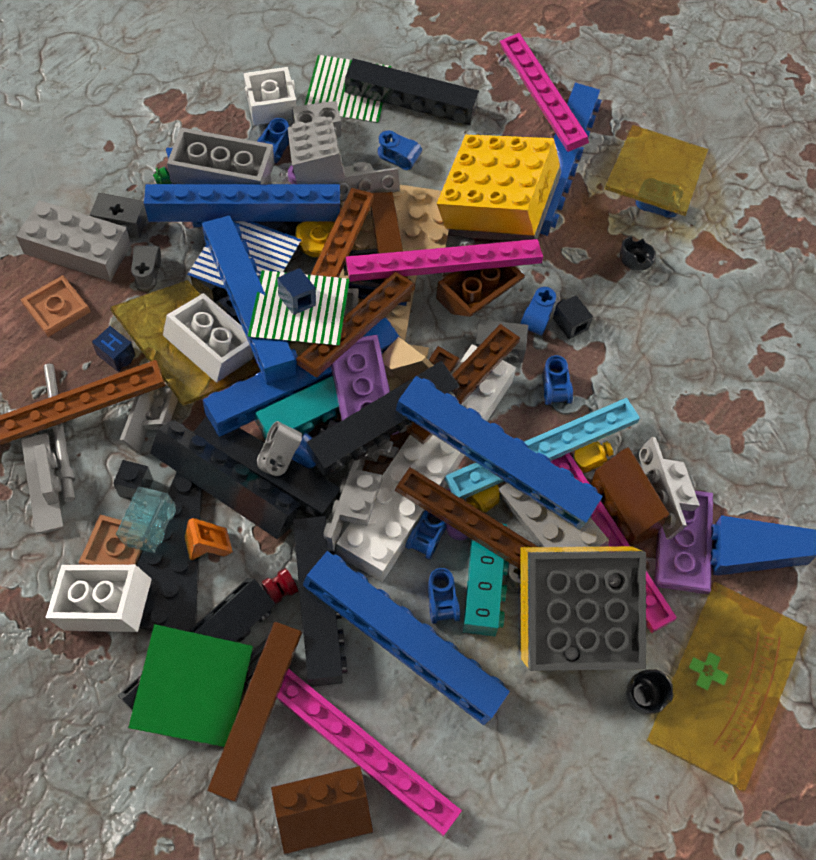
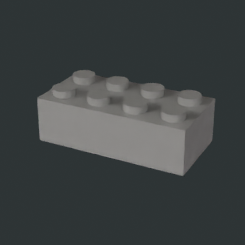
[288,116,346,184]
[167,128,274,184]
[16,200,131,281]
[499,483,609,547]

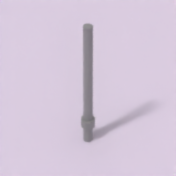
[44,364,75,502]

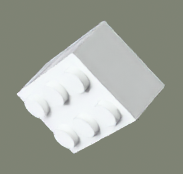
[163,293,253,383]
[46,565,151,632]

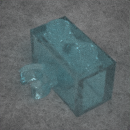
[115,486,176,553]

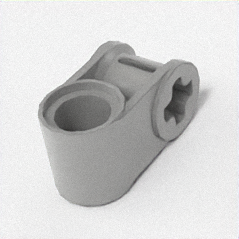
[257,421,302,476]

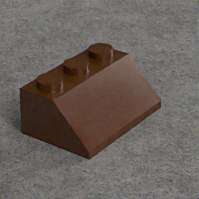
[436,266,525,317]
[591,447,670,546]
[271,766,373,855]

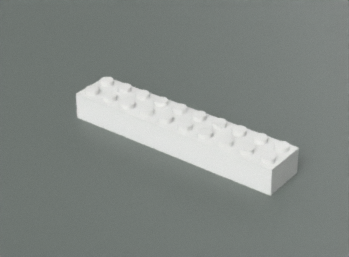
[336,344,516,582]

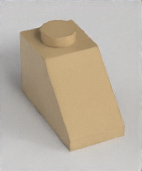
[382,337,434,383]

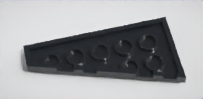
[137,472,202,632]

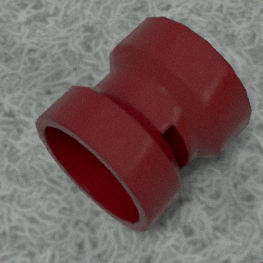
[261,568,299,606]

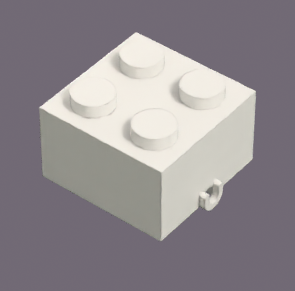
[244,67,297,125]

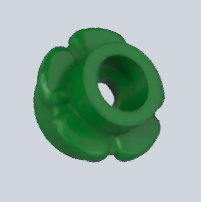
[153,166,173,184]

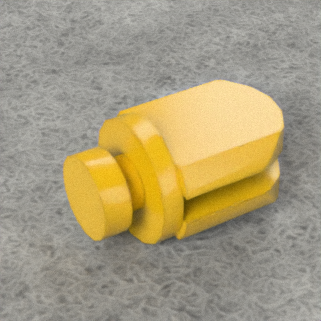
[574,441,614,473]
[466,485,500,513]

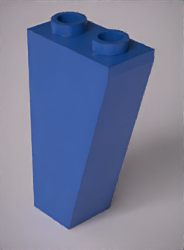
[710,515,816,576]

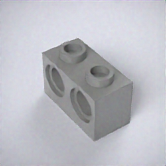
[292,101,341,137]

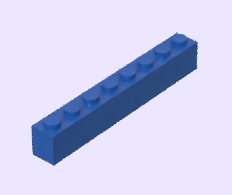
[540,82,602,236]
[144,184,340,222]
[202,215,298,385]
[203,317,400,437]
[396,376,603,530]
[303,551,510,726]

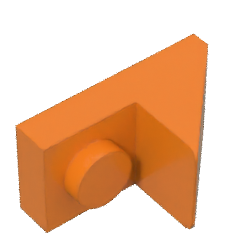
[185,518,233,560]

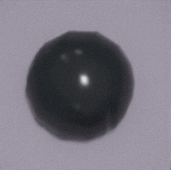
[620,236,656,270]
[626,669,673,715]

